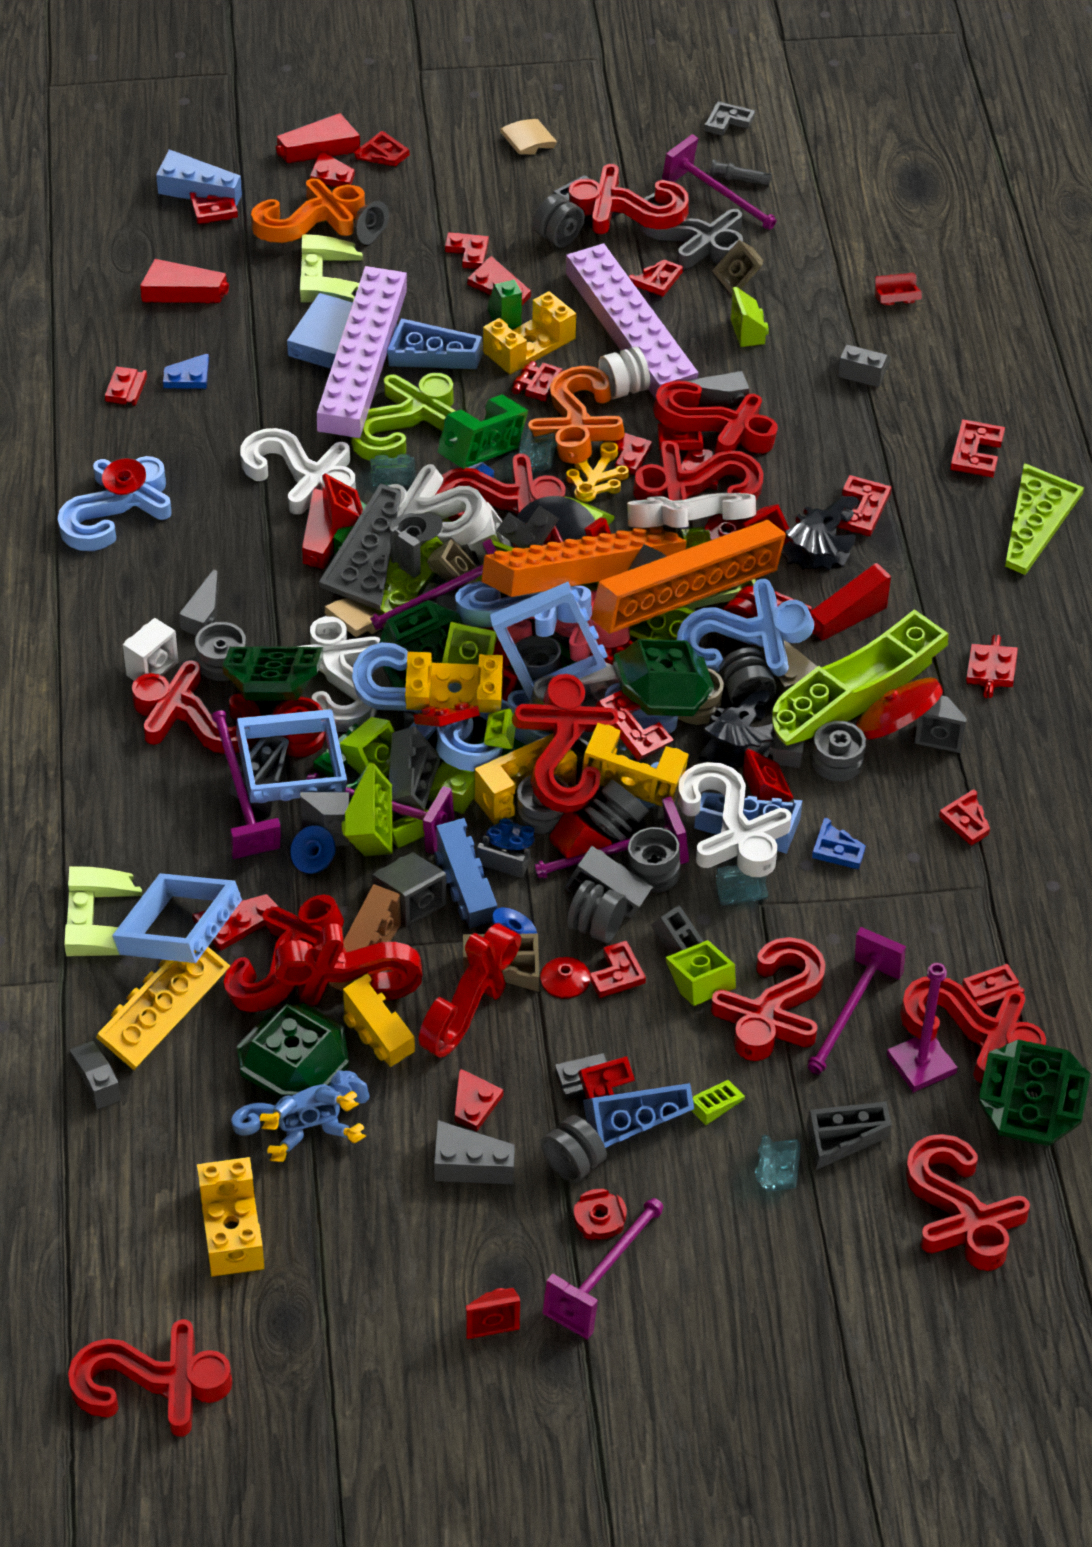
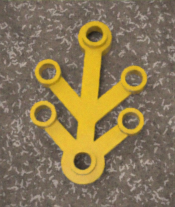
[566,442,629,502]

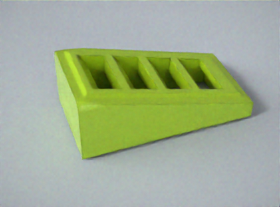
[691,1080,745,1125]

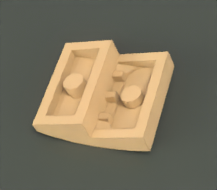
[500,119,557,155]
[325,598,386,637]

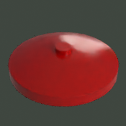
[856,677,943,739]

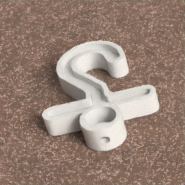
[240,428,356,515]
[389,464,490,546]
[627,493,756,528]
[297,616,380,732]
[678,762,791,877]

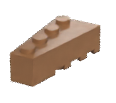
[329,884,401,991]

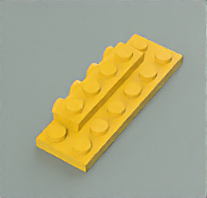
[96,947,230,1070]

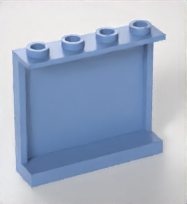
[287,293,397,368]

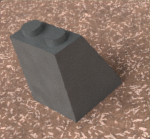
[372,852,446,927]

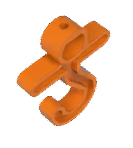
[251,178,365,243]
[528,366,625,464]

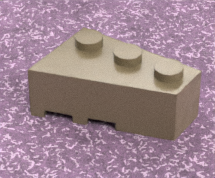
[754,640,818,698]
[463,933,539,992]

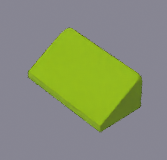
[484,709,516,749]
[392,809,428,848]

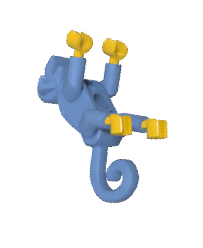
[231,1070,369,1162]

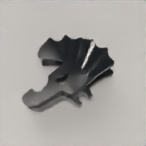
[781,496,858,570]
[699,690,776,768]

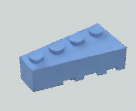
[156,150,242,206]
[387,318,483,369]
[694,792,803,854]
[434,818,497,928]
[583,1083,694,1148]

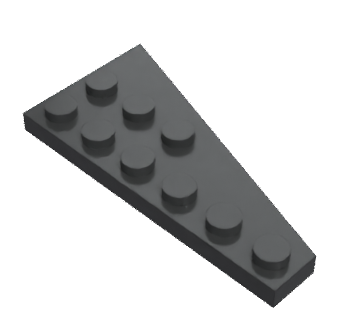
[319,483,401,611]

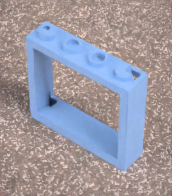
[490,582,608,700]
[236,709,347,803]
[112,873,242,963]

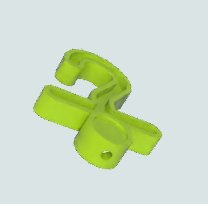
[351,373,456,463]

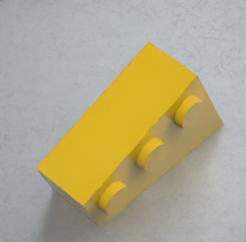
[343,973,415,1067]

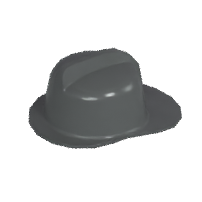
[355,201,389,245]
[390,513,443,547]

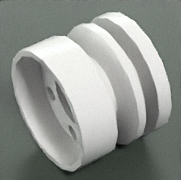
[598,346,650,399]

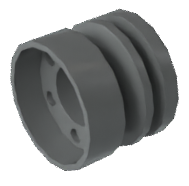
[514,635,562,690]
[719,648,777,707]
[585,779,649,842]
[628,827,681,893]
[567,880,628,943]

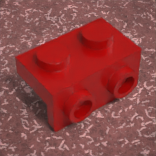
[875,273,922,305]

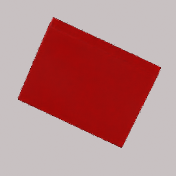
[322,473,363,529]
[743,748,794,802]
[549,812,612,859]

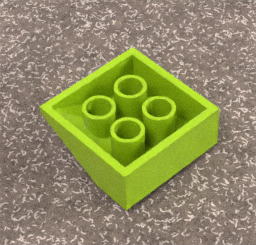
[342,763,393,856]

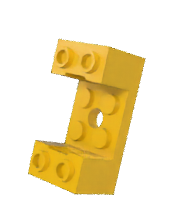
[483,291,576,374]
[405,652,503,713]
[582,723,689,807]
[475,733,577,825]
[197,1157,265,1277]

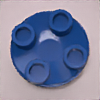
[486,818,534,850]

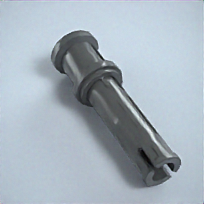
[709,159,772,186]

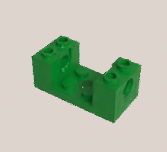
[437,395,528,469]

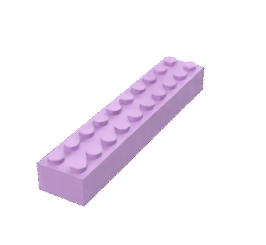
[566,244,698,398]
[317,266,407,438]

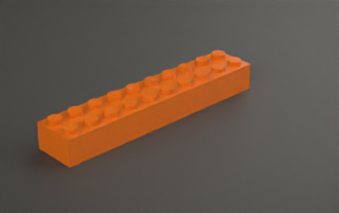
[591,520,786,634]
[481,526,687,597]

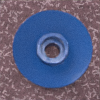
[291,826,335,874]
[492,907,537,934]

